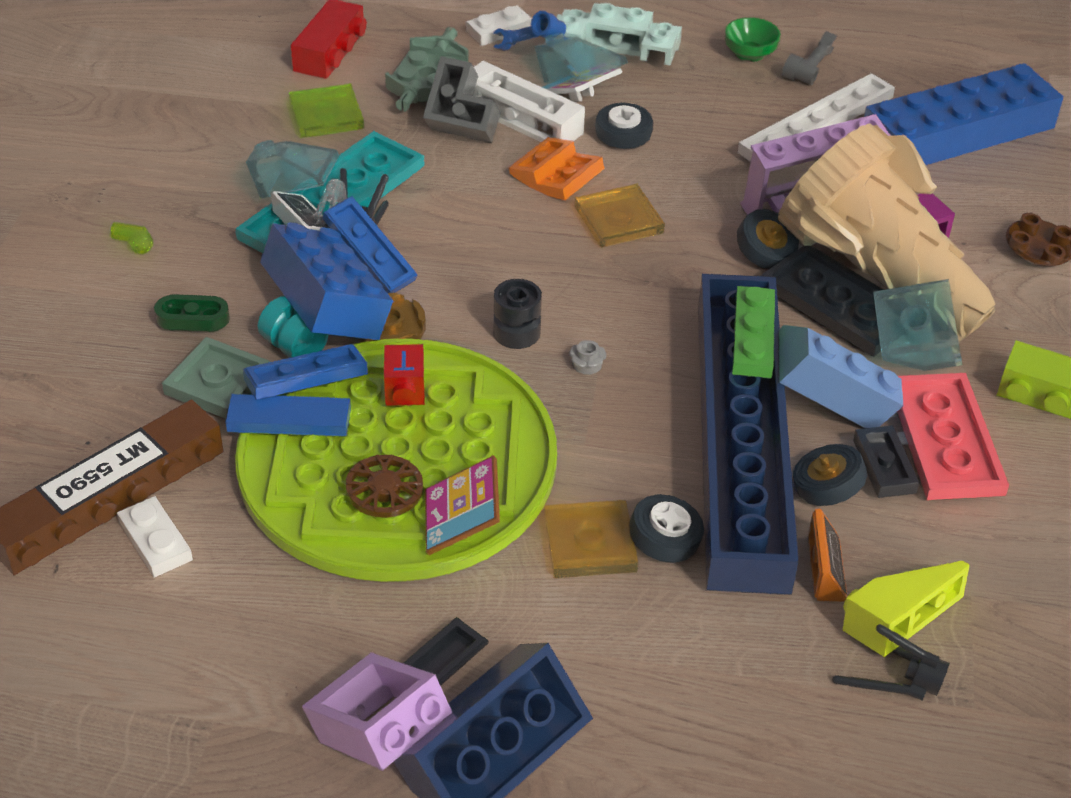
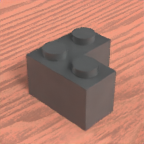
[423,56,500,143]

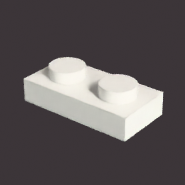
[466,5,532,46]
[117,496,193,578]

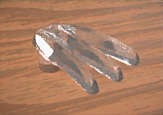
[314,178,346,224]

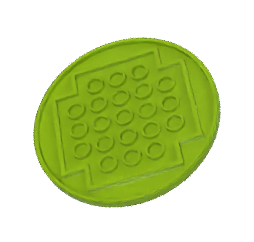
[235,339,557,582]

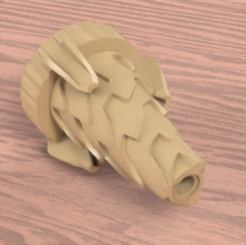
[778,123,995,343]

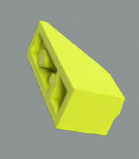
[843,560,969,657]

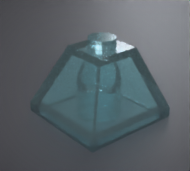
[534,33,628,83]
[246,140,339,199]
[873,279,963,371]

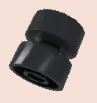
[493,278,542,349]

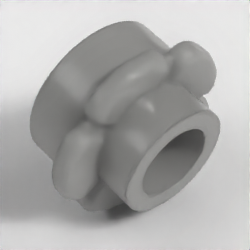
[569,340,606,375]

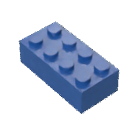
[260,222,393,340]

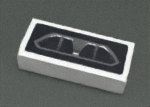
[271,191,331,230]

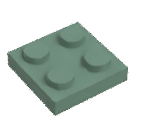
[162,337,270,419]

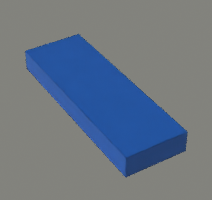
[322,196,418,293]
[243,344,368,400]
[225,394,351,436]

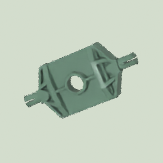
[385,27,469,112]

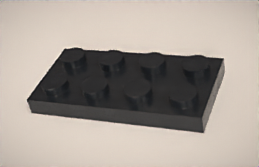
[762,245,921,357]

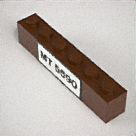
[0,399,224,576]

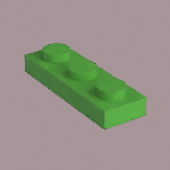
[732,286,775,378]

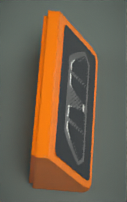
[808,509,847,602]

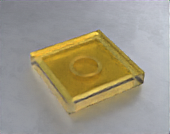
[575,184,665,248]
[544,500,638,578]

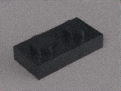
[853,425,919,498]

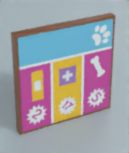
[425,455,500,555]

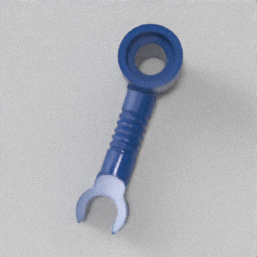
[493,11,566,51]

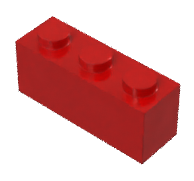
[291,0,367,79]

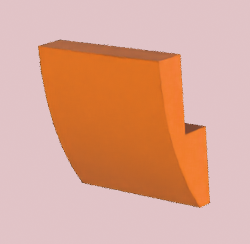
[508,137,605,201]

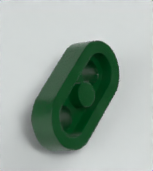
[154,294,230,332]

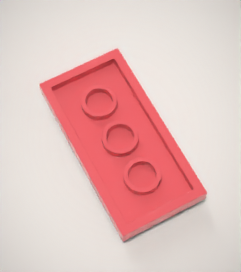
[897,373,1009,500]

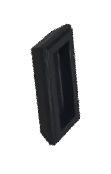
[403,617,489,686]

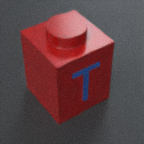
[384,344,425,406]

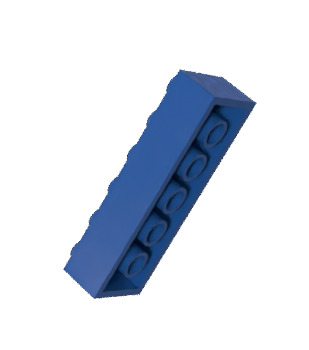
[864,63,1064,165]

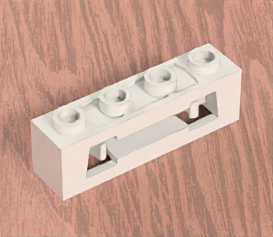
[473,61,585,142]

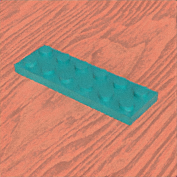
[235,131,425,253]

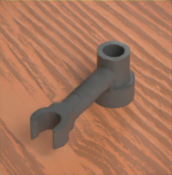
[782,31,838,85]

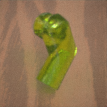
[110,222,154,254]

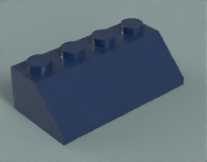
[393,643,593,798]

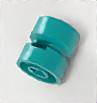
[257,296,329,358]

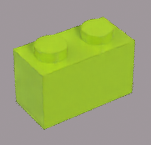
[997,340,1071,419]

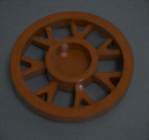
[346,454,423,518]

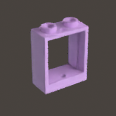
[302,653,452,770]

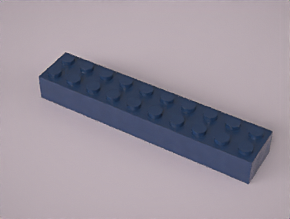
[698,274,799,595]

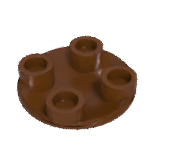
[1006,213,1071,266]

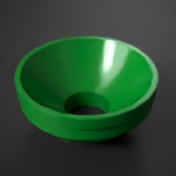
[725,17,781,62]

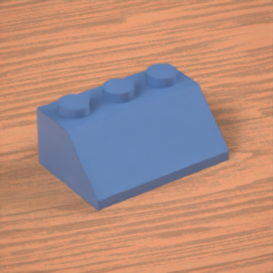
[779,325,904,428]

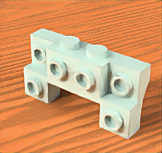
[550,3,682,65]

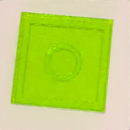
[288,83,364,138]

